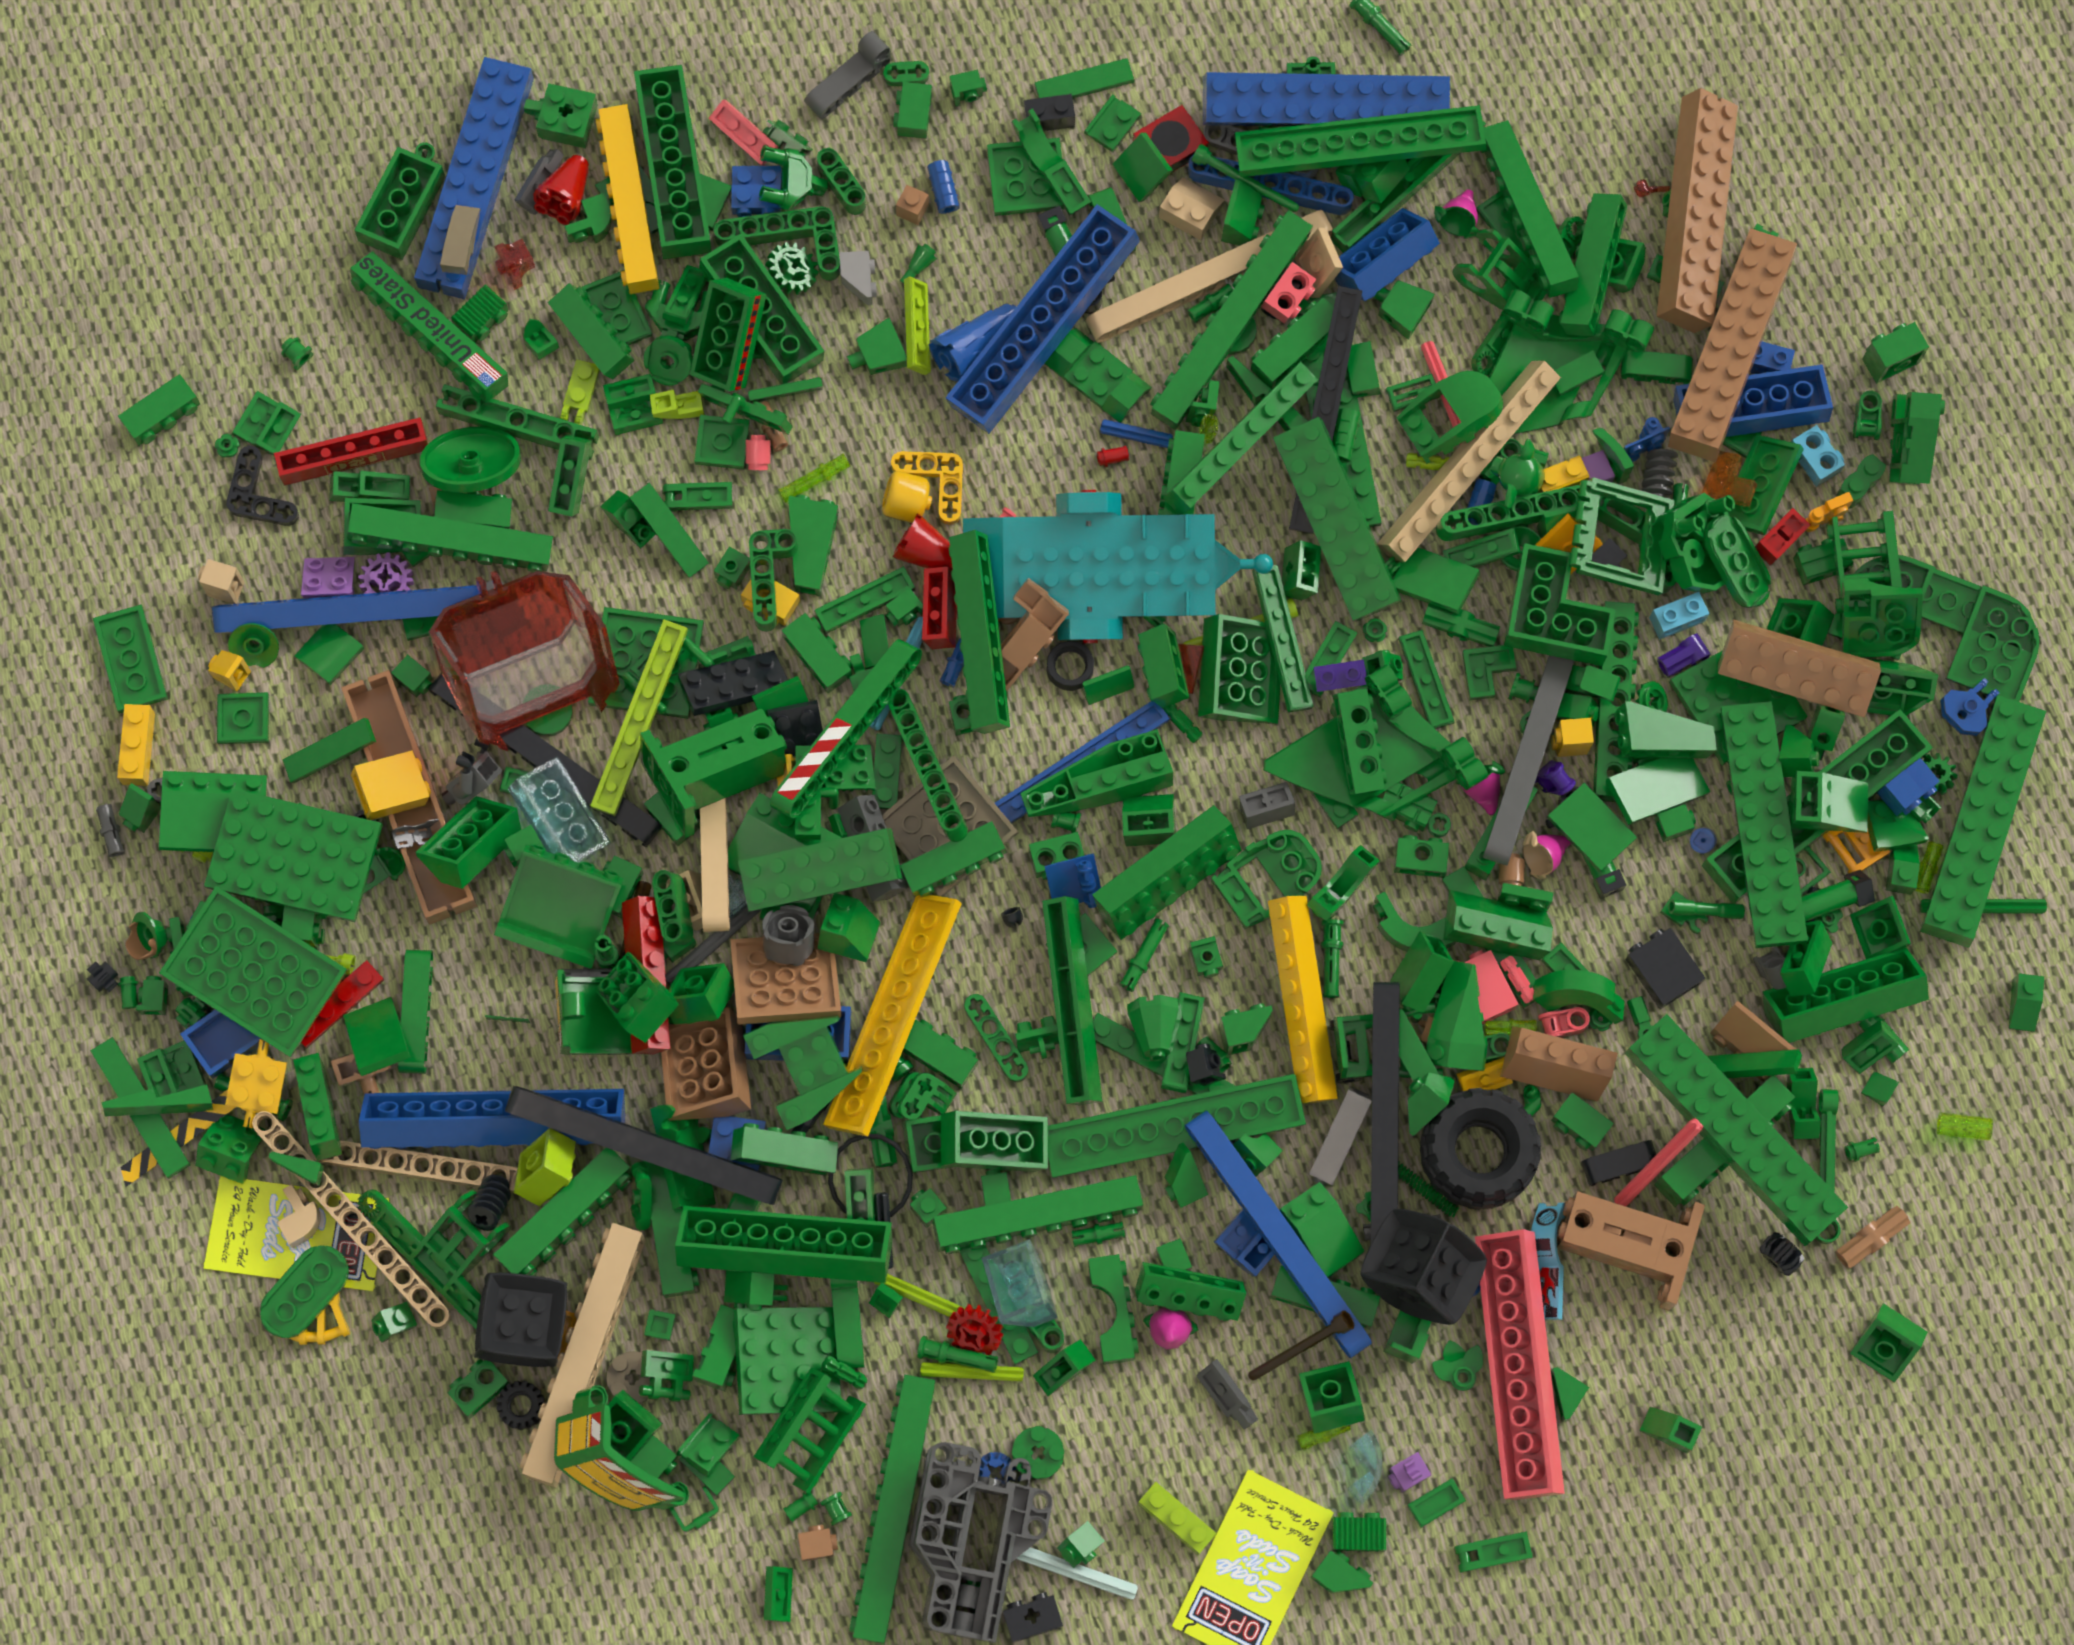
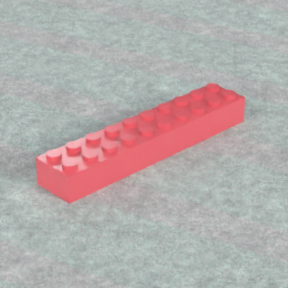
[1475,1229,1565,1500]

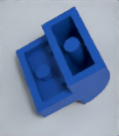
[1214,1209,1274,1277]

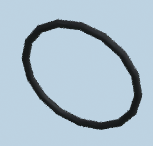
[828,1134,913,1217]

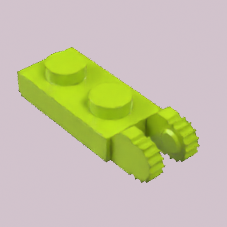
[560,359,600,425]

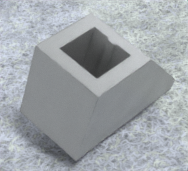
[840,251,877,305]

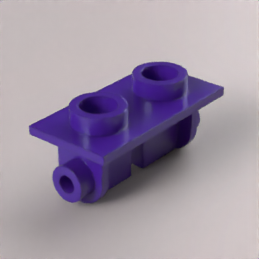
[1314,660,1367,692]

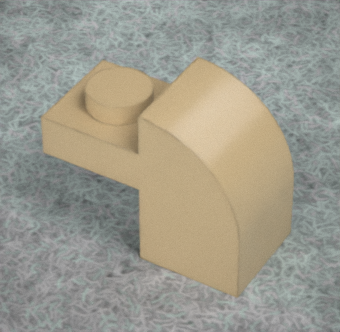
[277,1184,321,1248]

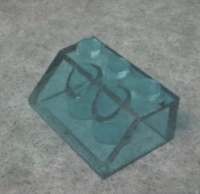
[982,1239,1058,1327]

